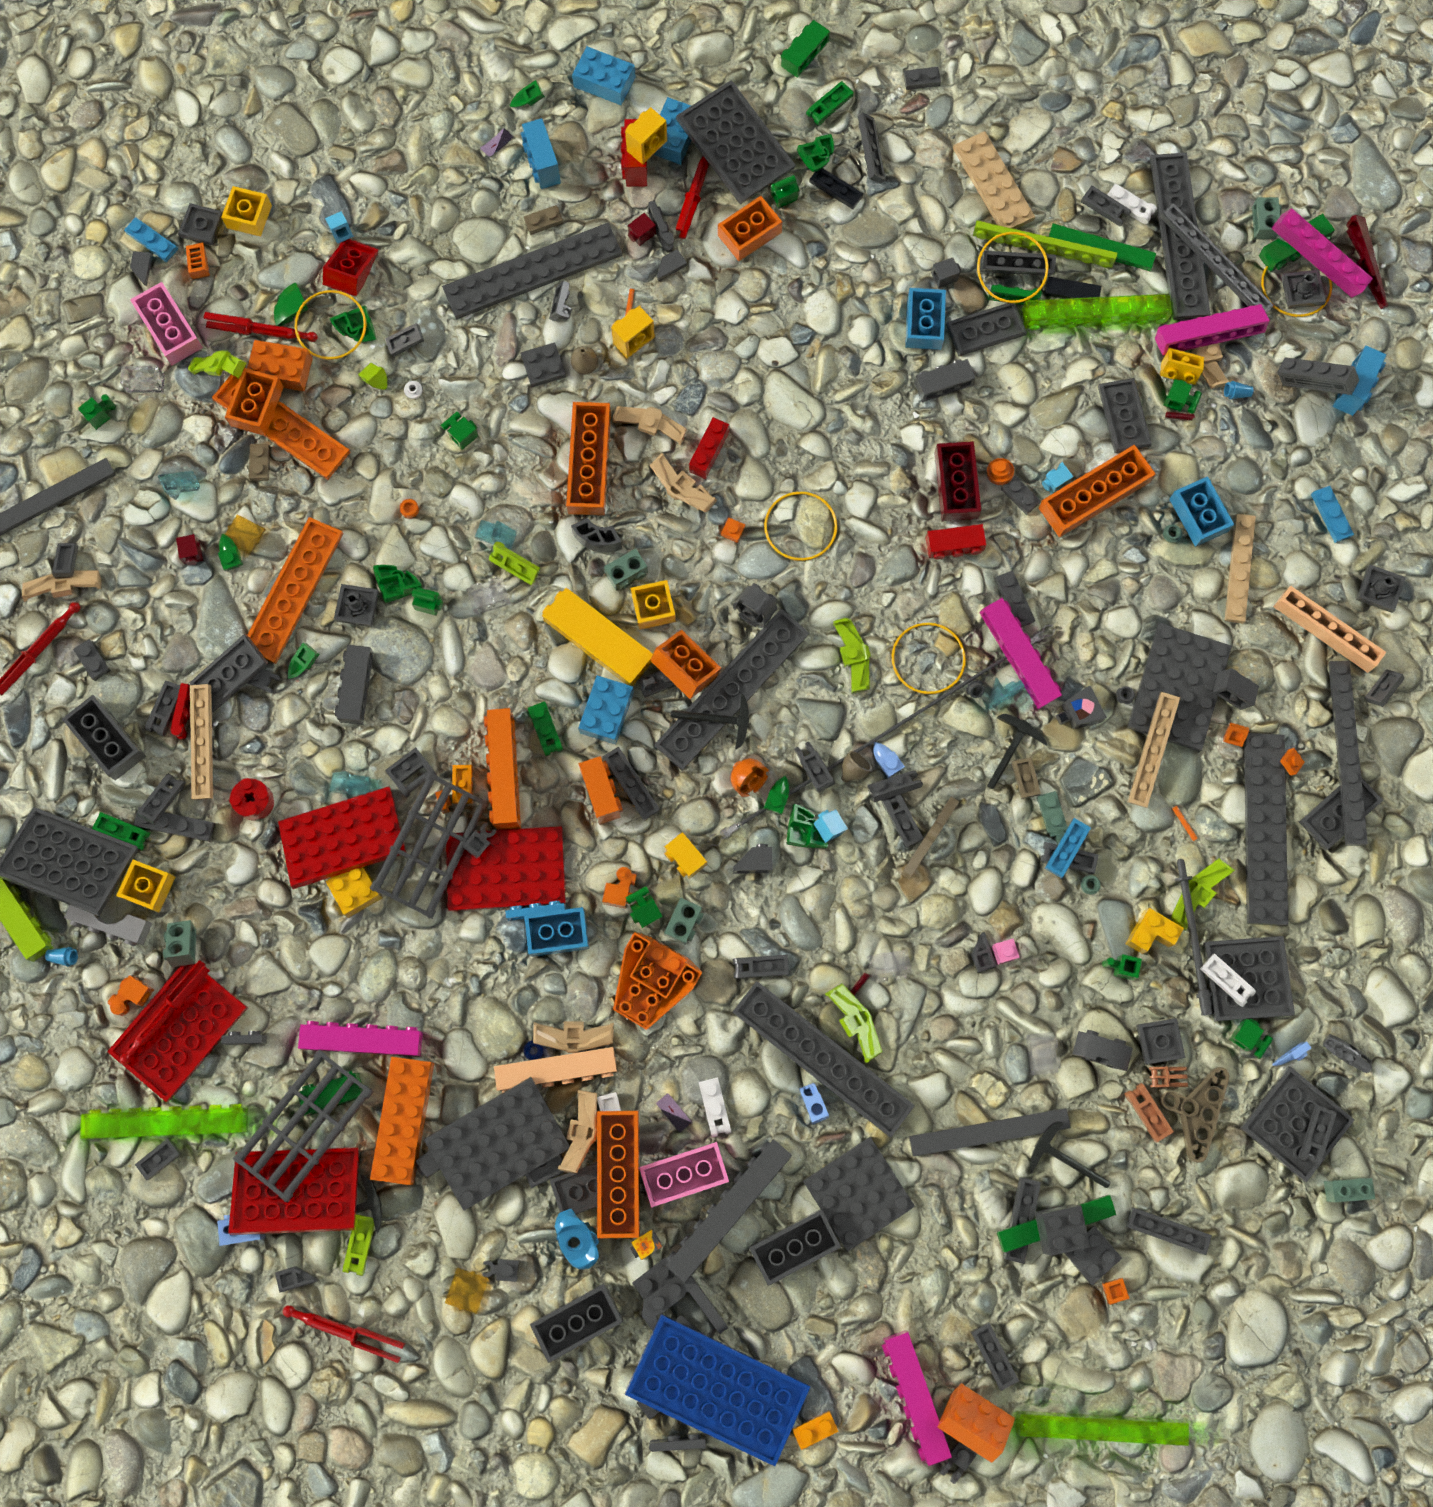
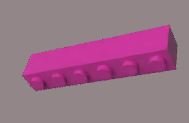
[1271,208,1373,298]
[1155,304,1270,355]
[979,598,1062,709]
[298,1021,423,1056]
[881,1330,952,1466]

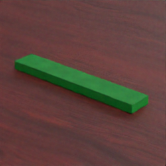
[1049,223,1156,271]
[997,1195,1116,1253]

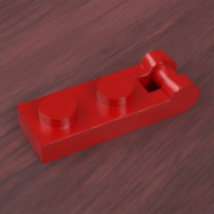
[171,683,190,740]

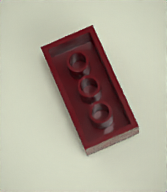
[934,441,981,522]

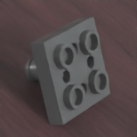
[1281,269,1326,309]
[1356,564,1406,613]
[334,584,379,627]

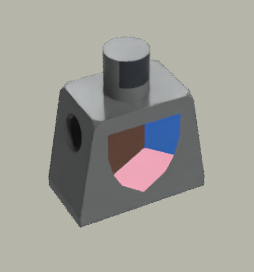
[1056,685,1107,729]

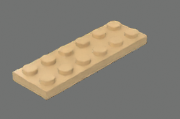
[953,131,1035,229]

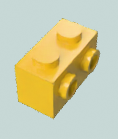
[1160,348,1204,385]
[664,832,707,879]

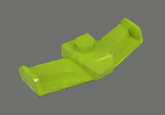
[188,350,247,379]
[833,618,871,694]
[1171,858,1235,931]
[825,983,883,1063]

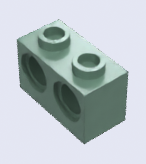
[1252,197,1282,239]
[604,548,648,591]
[664,898,704,945]
[163,920,197,967]
[1324,1178,1376,1202]

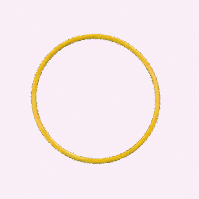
[977,232,1048,303]
[1261,266,1332,317]
[295,290,366,360]
[764,492,837,561]
[892,623,966,694]

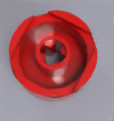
[229,778,274,821]

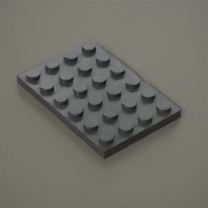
[676,80,796,205]
[1127,622,1232,752]
[0,807,139,916]
[424,1077,570,1211]

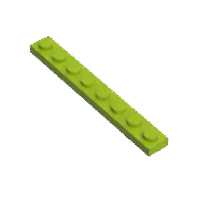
[972,220,1117,268]

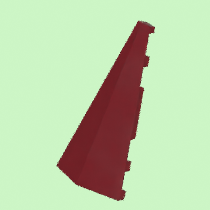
[1346,215,1388,309]

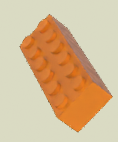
[566,402,611,516]
[1039,444,1156,538]
[484,708,521,830]
[370,1057,435,1185]
[597,1111,640,1238]

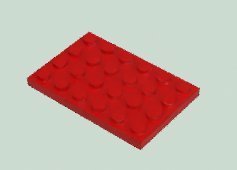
[278,786,407,889]
[446,826,566,911]
[107,963,248,1102]
[228,1147,359,1235]

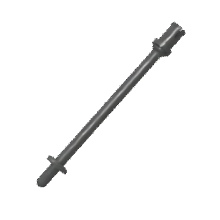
[1175,859,1214,1016]

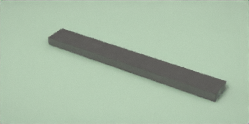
[1159,203,1274,312]
[0,458,116,536]
[909,1108,1071,1157]

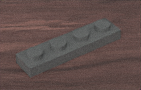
[858,113,886,184]
[602,746,660,821]
[134,807,215,842]
[1003,1177,1041,1264]
[1126,1207,1212,1255]

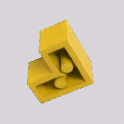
[1125,908,1184,954]

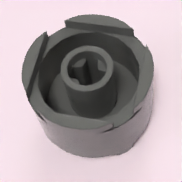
[733,583,777,628]

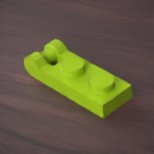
[489,542,540,585]
[342,1214,375,1276]

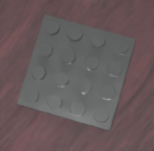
[1203,936,1295,1022]
[1240,1066,1354,1182]
[803,1137,915,1252]

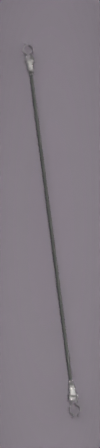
[707,624,1057,847]

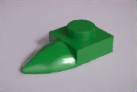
[510,80,545,107]
[218,534,243,571]
[288,643,320,679]
[764,776,789,815]

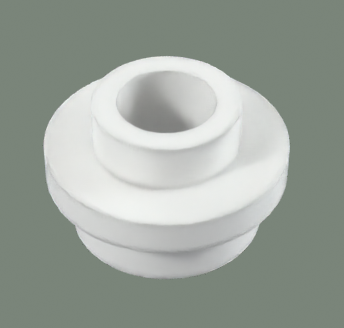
[404,381,423,399]

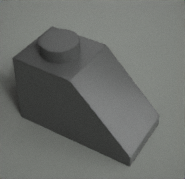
[733,844,773,874]

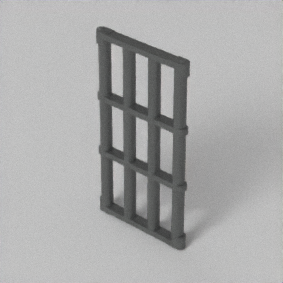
[370,772,490,919]
[233,1049,374,1203]

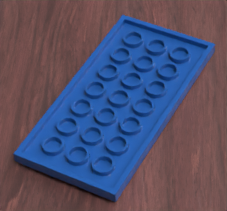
[625,1314,810,1466]

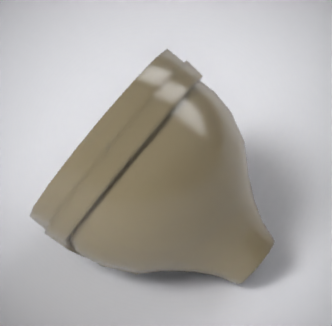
[571,346,598,374]
[841,751,872,783]

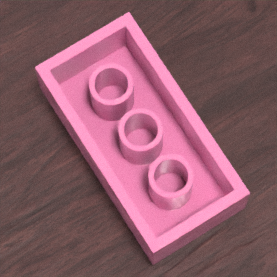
[130,282,203,366]
[639,1142,729,1207]

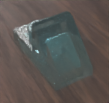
[158,471,200,500]
[475,520,517,550]
[988,677,1025,710]
[329,771,371,796]

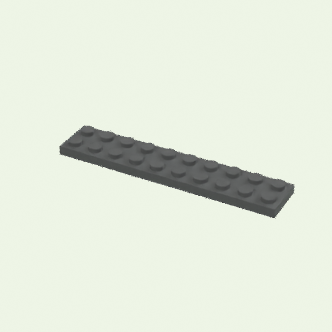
[1150,152,1211,320]
[442,222,622,320]
[654,609,809,771]
[1244,733,1288,926]
[732,981,915,1138]

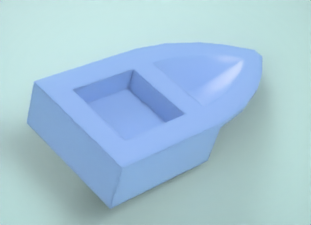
[873,742,905,778]
[1272,1041,1311,1066]

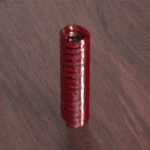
[1165,411,1195,421]
[850,973,870,996]

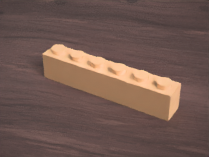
[1273,586,1386,673]
[494,1047,617,1093]

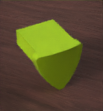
[358,363,387,390]

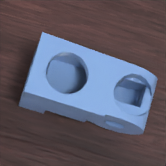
[799,1083,829,1125]

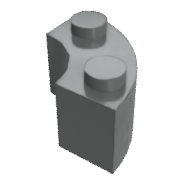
[571,518,622,553]
[1072,1030,1133,1071]

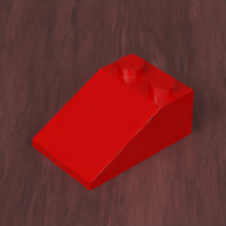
[322,239,379,296]

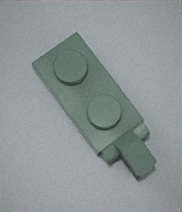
[1037,791,1068,844]

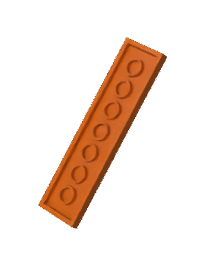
[212,375,351,480]
[247,517,344,664]

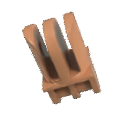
[1149,1066,1188,1088]

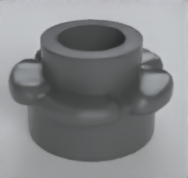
[966,680,985,698]
[1116,686,1135,704]

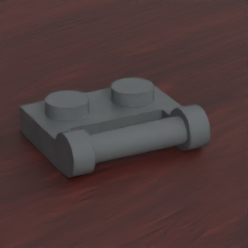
[385,747,437,798]

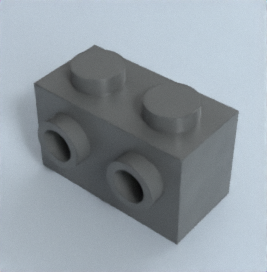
[1213,668,1259,710]

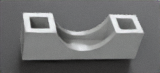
[64,905,152,946]

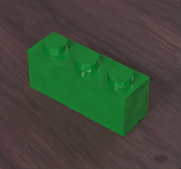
[781,20,830,78]
[298,1070,363,1116]

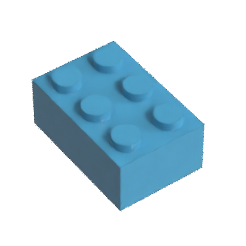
[572,46,636,105]
[653,97,692,165]
[520,118,561,189]
[905,288,946,350]
[1332,346,1386,416]
[1169,477,1234,547]
[578,675,634,745]
[524,907,589,957]

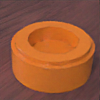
[400,499,419,519]

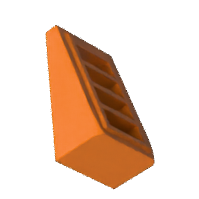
[186,243,210,280]

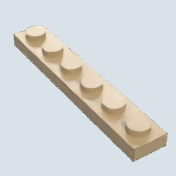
[1224,514,1256,624]
[190,684,213,800]
[1127,692,1180,808]

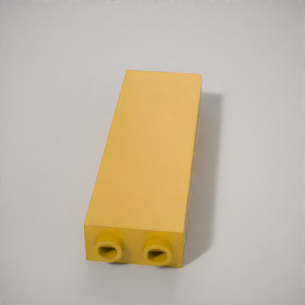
[542,587,653,686]

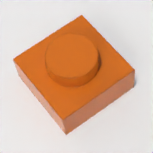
[721,517,746,543]
[1223,722,1249,747]
[1280,748,1305,776]
[435,790,452,814]
[1102,1278,1129,1305]

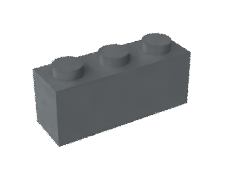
[914,359,975,402]

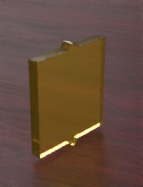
[225,514,266,555]
[445,1267,489,1314]

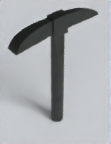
[671,693,749,750]
[987,714,1047,789]
[1030,1121,1110,1188]
[303,1175,382,1234]

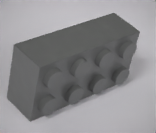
[62,695,146,781]
[749,1209,841,1286]
[530,1282,624,1363]

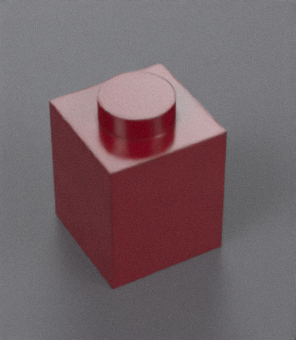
[628,213,656,246]
[176,534,203,565]

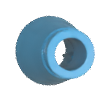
[1224,381,1254,399]
[45,947,78,967]

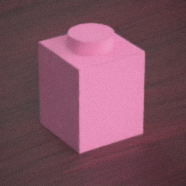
[991,938,1020,965]

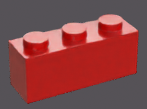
[689,417,729,480]
[925,524,987,560]

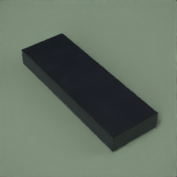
[809,168,863,209]
[1044,276,1102,305]

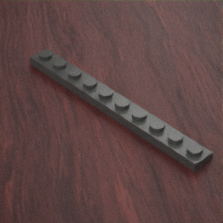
[1328,661,1368,846]

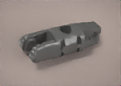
[1323,1034,1372,1073]

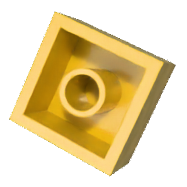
[625,107,667,164]
[221,186,272,237]
[611,306,655,359]
[630,580,676,630]
[116,860,175,913]
[325,867,383,918]

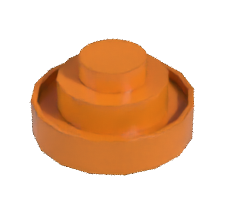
[987,458,1014,485]

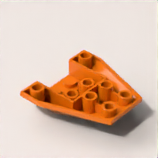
[613,932,703,1030]

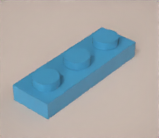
[124,217,178,262]
[1311,486,1354,543]
[1044,818,1091,878]
[505,901,566,921]

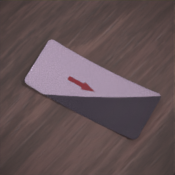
[480,128,513,157]
[656,1093,692,1132]

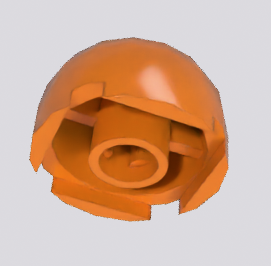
[730,758,769,797]

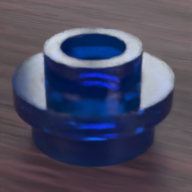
[524,1041,544,1060]

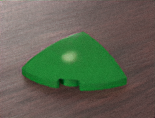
[797,134,834,172]
[274,282,309,326]
[329,305,377,342]
[373,565,422,603]
[786,804,828,848]

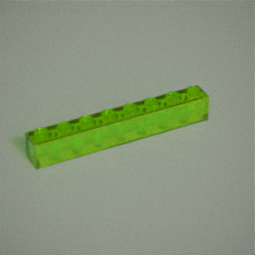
[1022,294,1172,330]
[80,1104,248,1139]
[1016,1410,1189,1446]

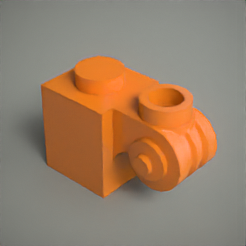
[602,867,637,909]
[108,975,154,1016]

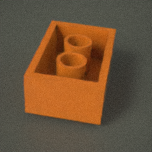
[718,196,782,261]
[247,340,313,392]
[225,368,284,436]
[650,629,721,699]
[578,756,623,825]
[938,1383,1015,1463]

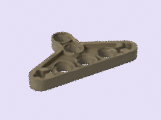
[901,796,959,879]
[1160,1067,1230,1163]

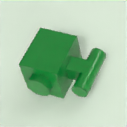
[771,175,799,208]
[1163,379,1202,414]
[77,394,116,430]
[440,411,478,450]
[412,587,443,616]
[625,886,663,928]
[1102,954,1142,980]
[1229,1019,1273,1059]

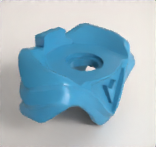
[555,1209,599,1270]

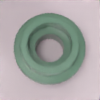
[1163,524,1182,543]
[1081,875,1101,895]

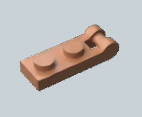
[1124,1083,1174,1143]

